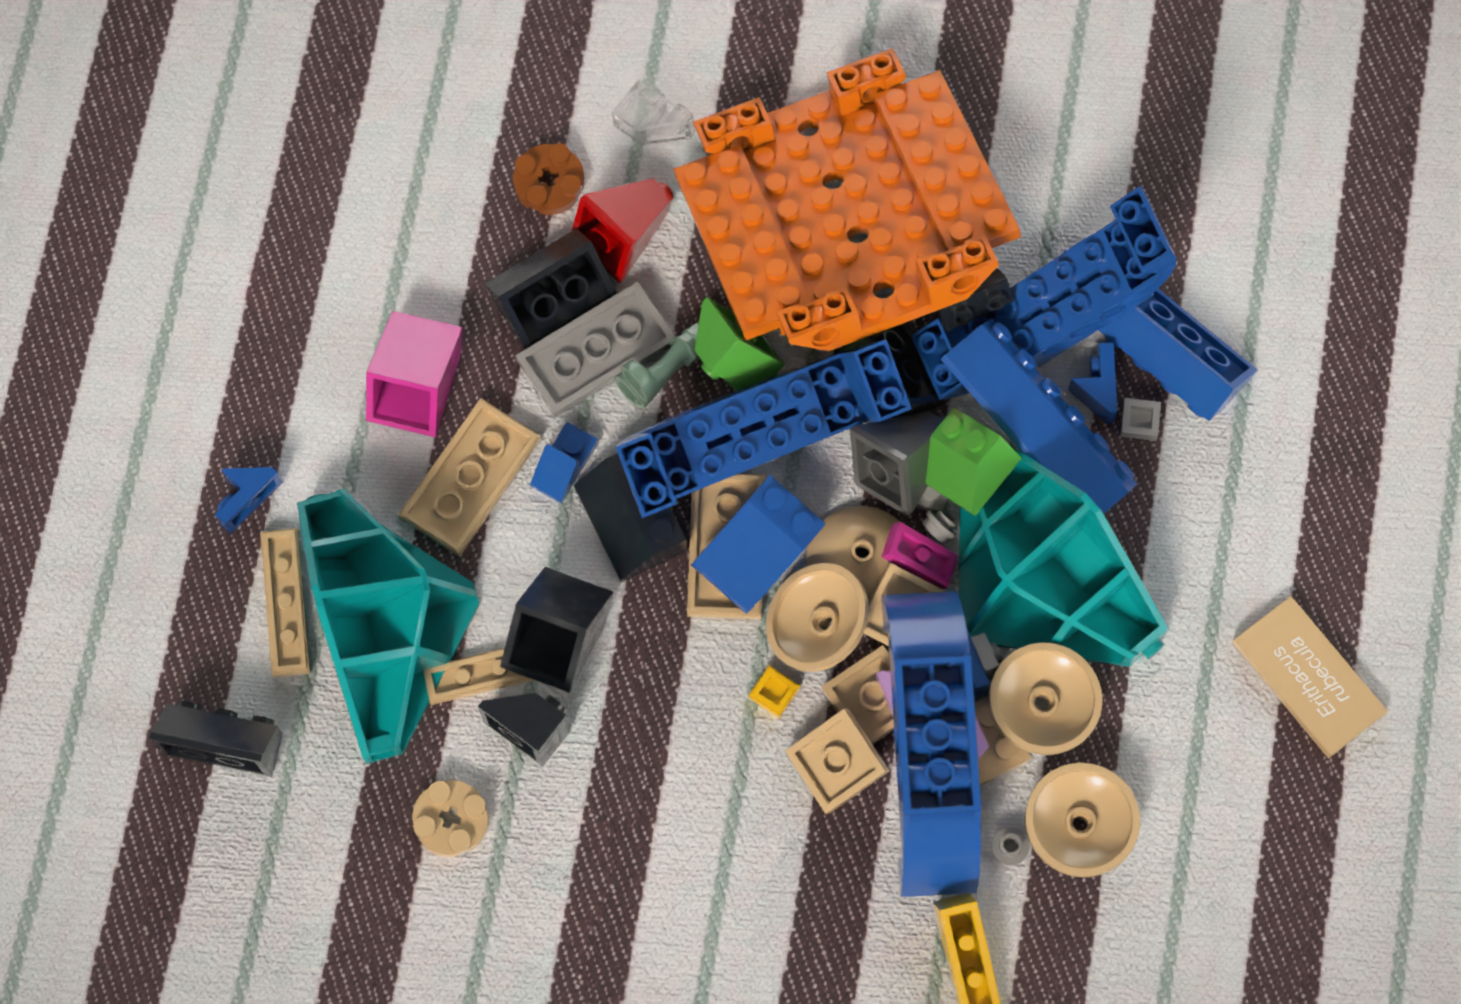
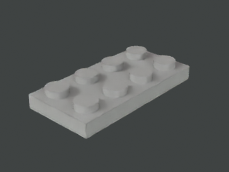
[515,281,676,418]

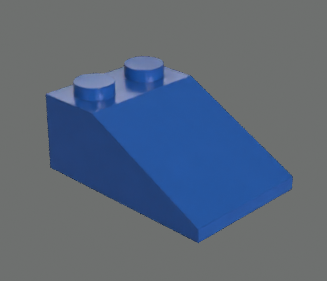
[691,475,826,614]

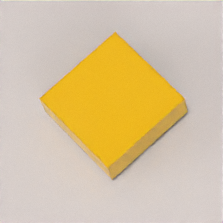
[748,665,800,719]

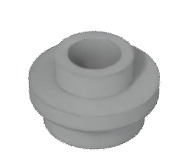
[922,509,956,543]
[991,827,1029,866]

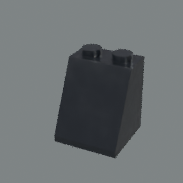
[500,567,614,693]

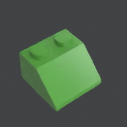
[694,297,785,391]
[926,408,1022,516]

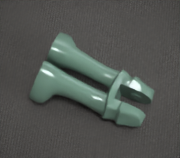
[615,322,700,408]

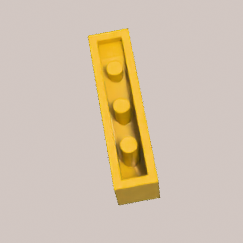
[933,893,1001,1004]

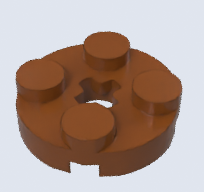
[513,143,585,215]

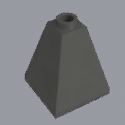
[849,411,945,516]

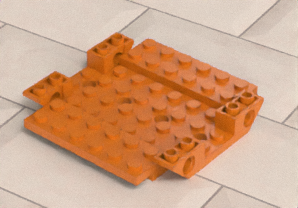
[673,48,1021,351]

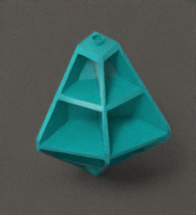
[958,444,1169,667]
[297,489,480,764]

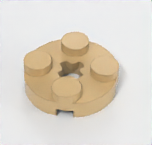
[412,780,489,858]

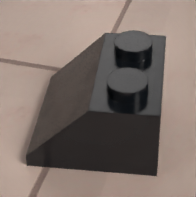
[478,693,570,766]

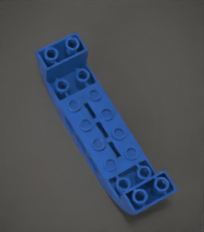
[911,186,1176,400]
[615,339,912,518]
[881,591,982,897]

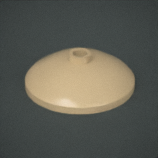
[806,506,900,602]
[766,563,869,672]
[989,643,1102,755]
[1025,763,1140,877]

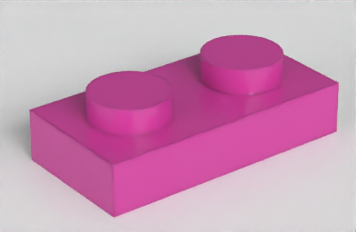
[881,522,958,590]

